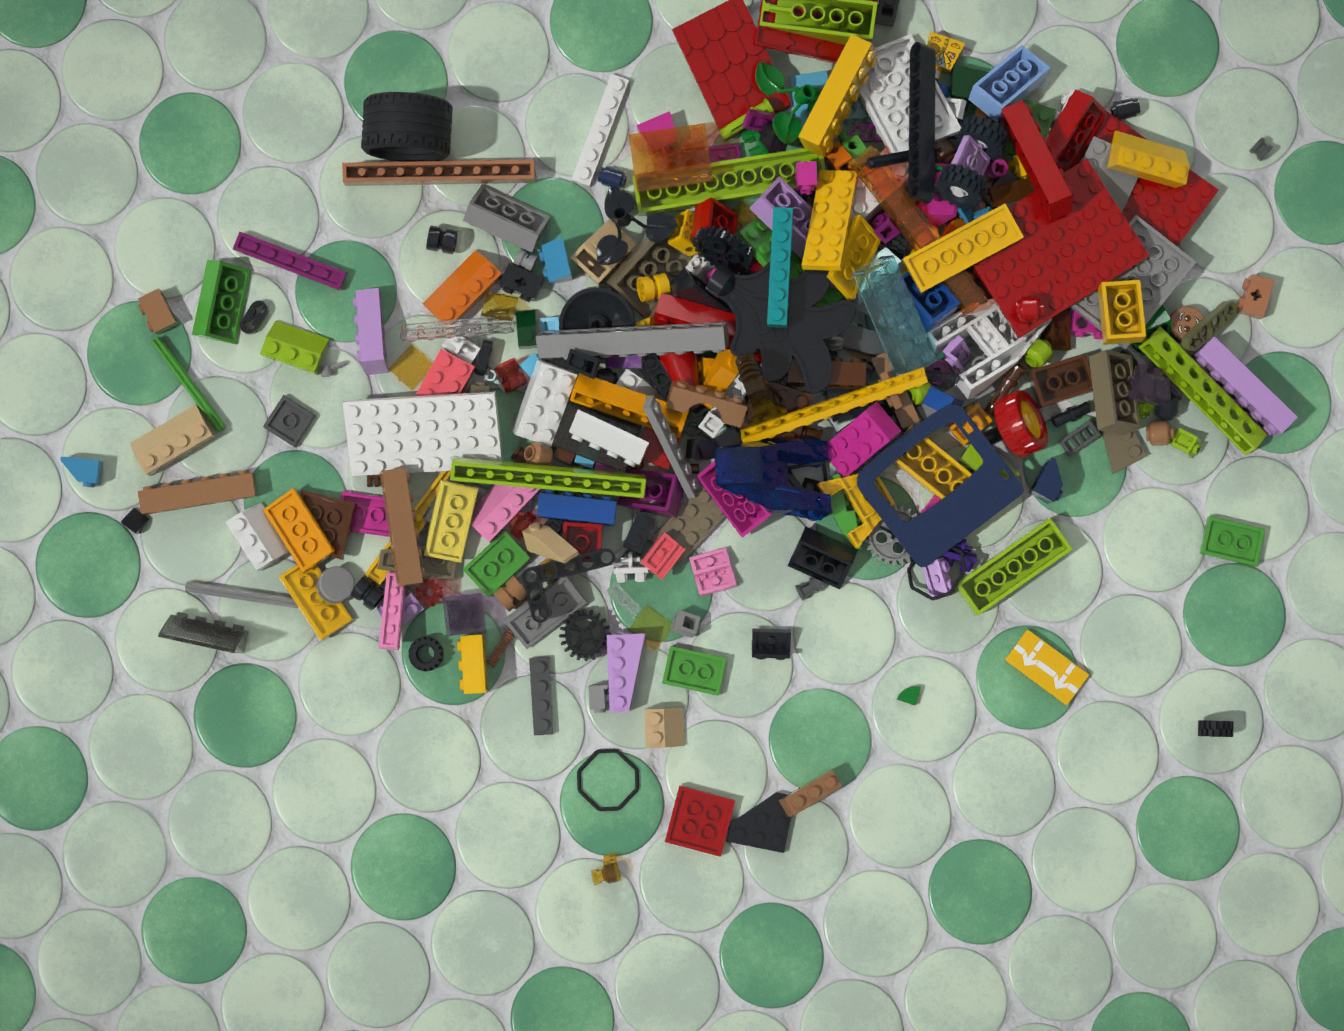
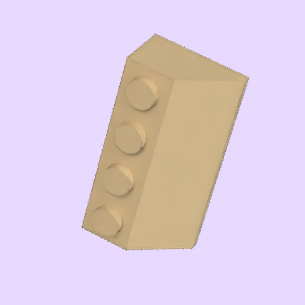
[130,404,216,476]

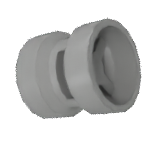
[513,249,538,273]

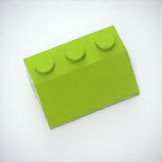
[260,321,330,375]

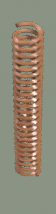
[486,600,528,668]

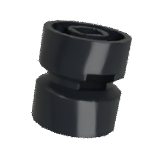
[426,225,458,255]
[351,575,385,611]

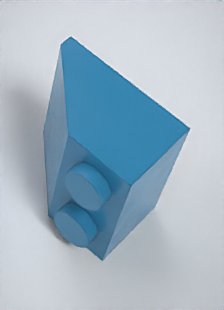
[539,237,572,285]

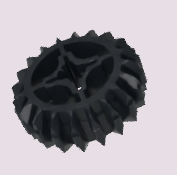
[559,609,611,661]

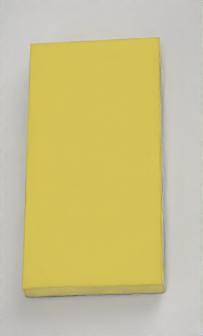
[423,480,479,563]

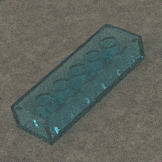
[852,255,938,376]

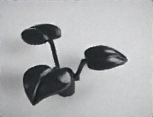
[596,187,678,265]

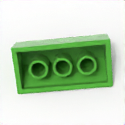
[192,260,251,344]

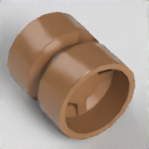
[493,576,527,612]

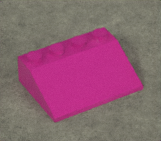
[696,452,773,538]

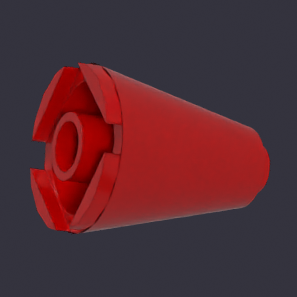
[659,351,699,387]

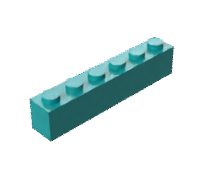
[767,207,794,328]

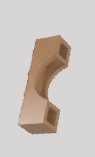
[666,380,748,428]

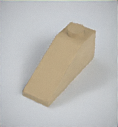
[522,522,579,564]

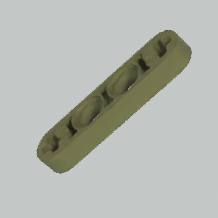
[1181,301,1237,351]

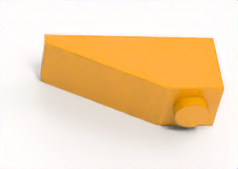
[701,349,739,409]

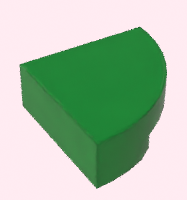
[896,686,921,705]

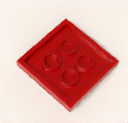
[665,785,735,857]

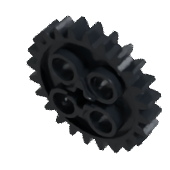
[693,226,754,273]

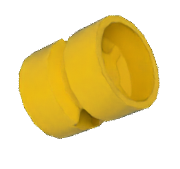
[636,273,670,302]

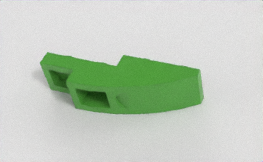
[828,474,864,549]

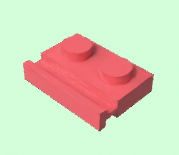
[640,532,686,580]

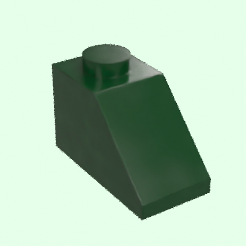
[516,310,537,349]

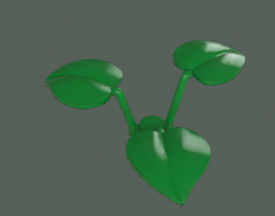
[755,61,822,144]

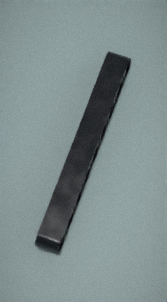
[908,42,936,204]

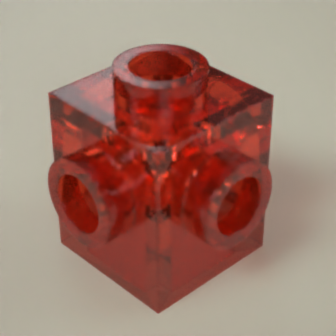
[416,579,443,607]

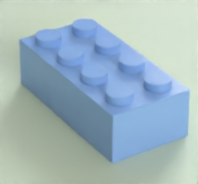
[968,45,1051,122]

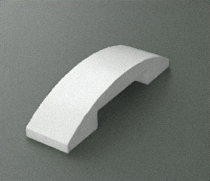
[698,372,747,438]

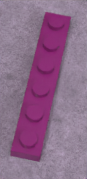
[233,231,347,291]

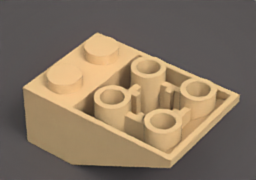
[570,219,637,286]

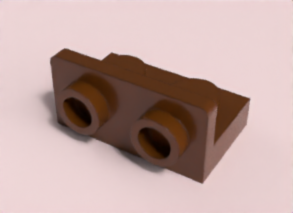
[1040,311,1071,351]

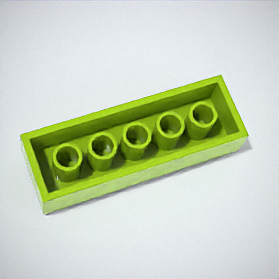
[956,518,1073,616]

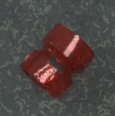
[494,358,528,393]

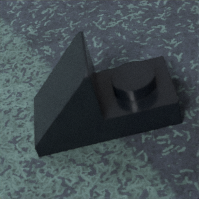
[564,349,601,379]

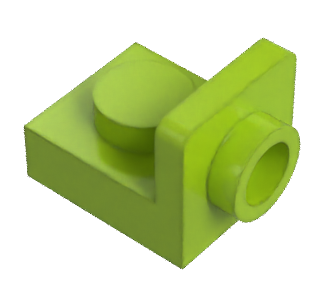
[1169,428,1202,459]

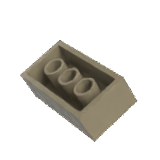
[1089,350,1141,435]

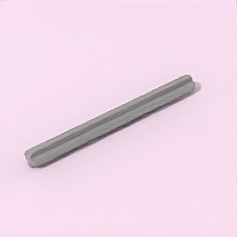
[185,582,298,608]

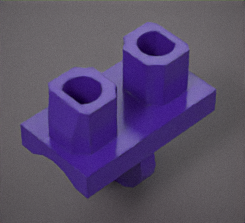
[942,539,978,572]

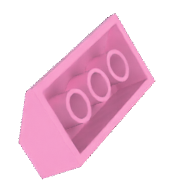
[471,462,542,543]

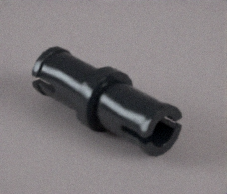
[1051,401,1091,428]

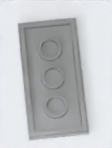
[503,577,588,649]

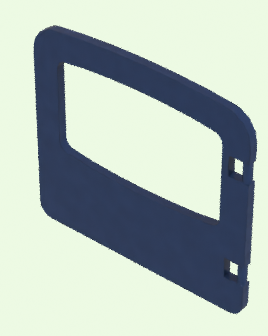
[857,404,1024,567]

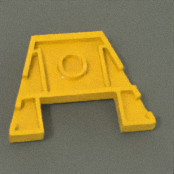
[816,474,895,549]

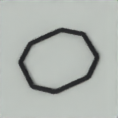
[907,546,967,600]
[577,749,639,811]

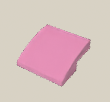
[689,547,737,597]

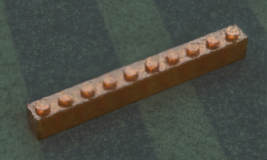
[848,145,988,316]

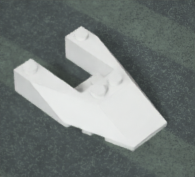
[923,299,1052,400]

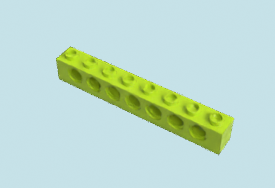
[1139,326,1267,455]

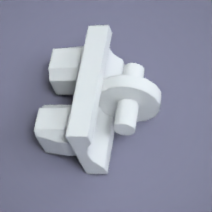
[442,330,481,364]
[613,551,648,583]

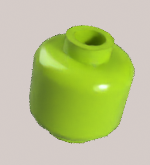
[1024,339,1053,367]
[906,382,932,405]

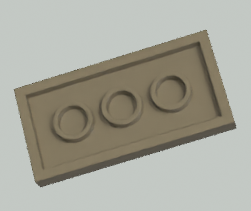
[651,485,725,566]

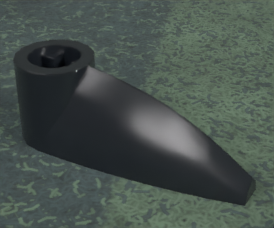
[685,439,720,460]

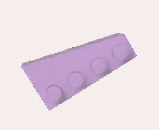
[353,288,389,375]
[607,633,646,712]

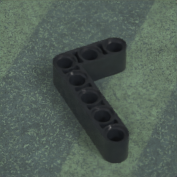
[642,354,711,437]
[522,549,615,623]

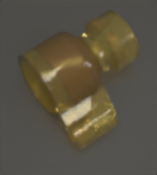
[591,853,621,885]

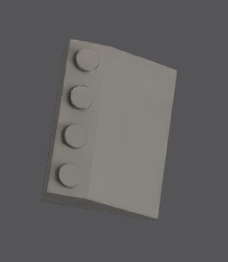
[1082,136,1138,212]

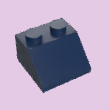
[1028,457,1063,504]

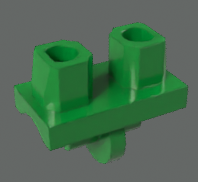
[741,129,769,156]

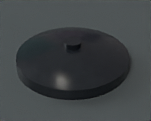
[559,286,636,363]

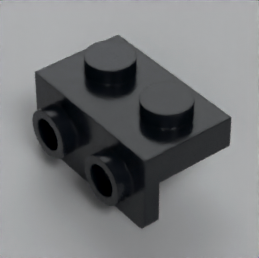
[752,628,791,660]

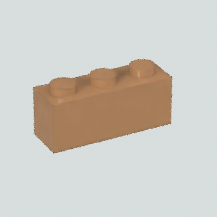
[779,770,842,817]

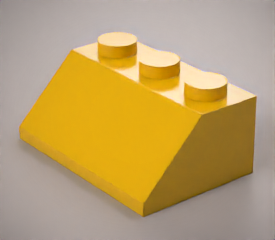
[457,635,488,694]

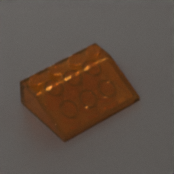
[628,123,713,192]

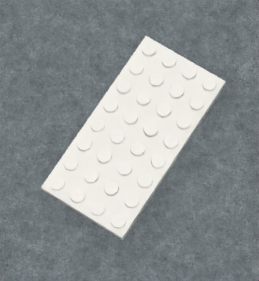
[342,392,503,476]

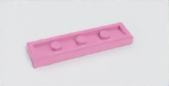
[379,572,406,650]

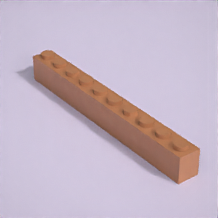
[342,160,536,186]

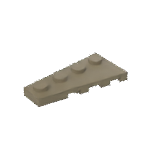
[1093,397,1147,474]
[377,546,457,581]

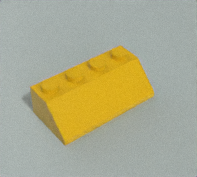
[1107,131,1190,188]

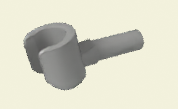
[321,361,347,377]

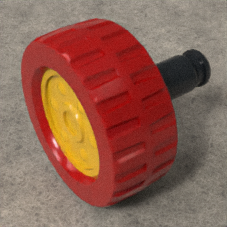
[982,390,1048,457]

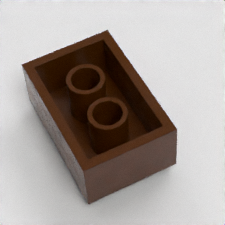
[1027,353,1093,409]

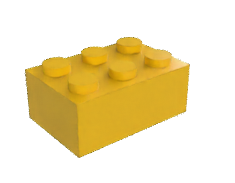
[1097,280,1146,345]

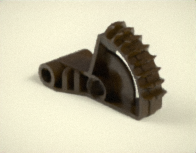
[735,353,788,427]

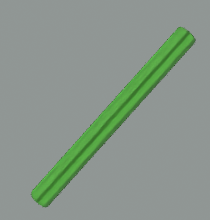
[152,337,226,432]

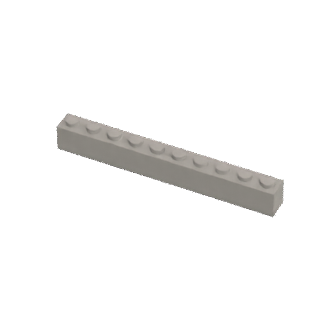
[536,322,729,361]

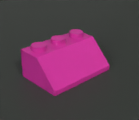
[916,163,958,228]

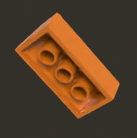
[423,250,503,331]

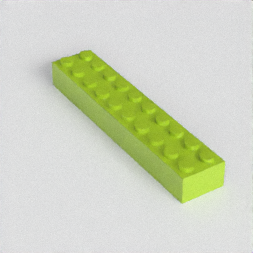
[632,148,826,217]

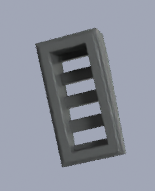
[1058,419,1101,457]

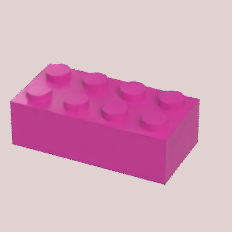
[820,402,901,477]

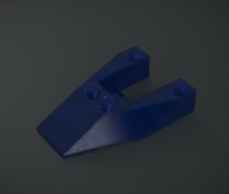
[714,438,832,521]

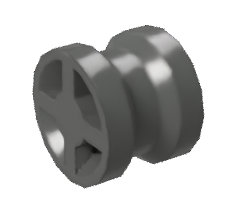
[1249,137,1273,161]

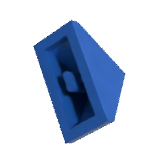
[922,386,964,411]

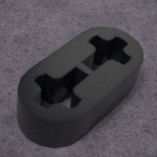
[240,301,269,335]
[475,339,494,376]

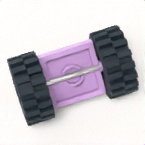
[935,116,1009,209]

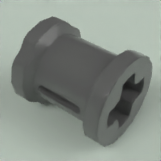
[795,577,819,601]

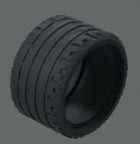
[361,92,453,162]

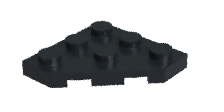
[727,792,791,853]

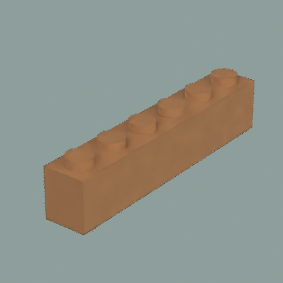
[380,468,425,587]
[138,470,258,515]

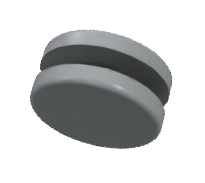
[316,566,354,604]

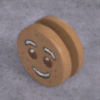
[1169,306,1205,342]

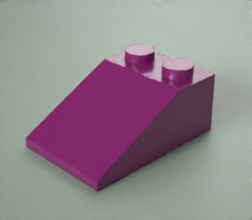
[617,468,684,518]

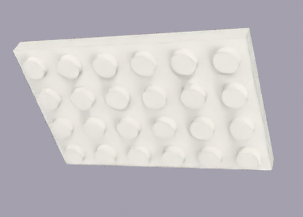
[859,34,961,154]

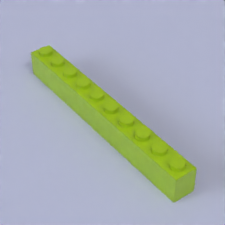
[450,457,646,498]

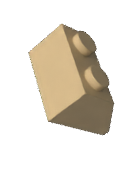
[644,707,685,748]

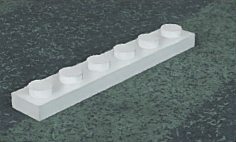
[572,74,629,187]

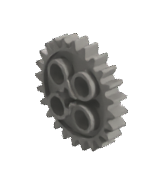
[864,504,917,567]

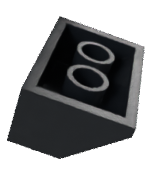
[670,267,734,314]
[788,526,858,589]

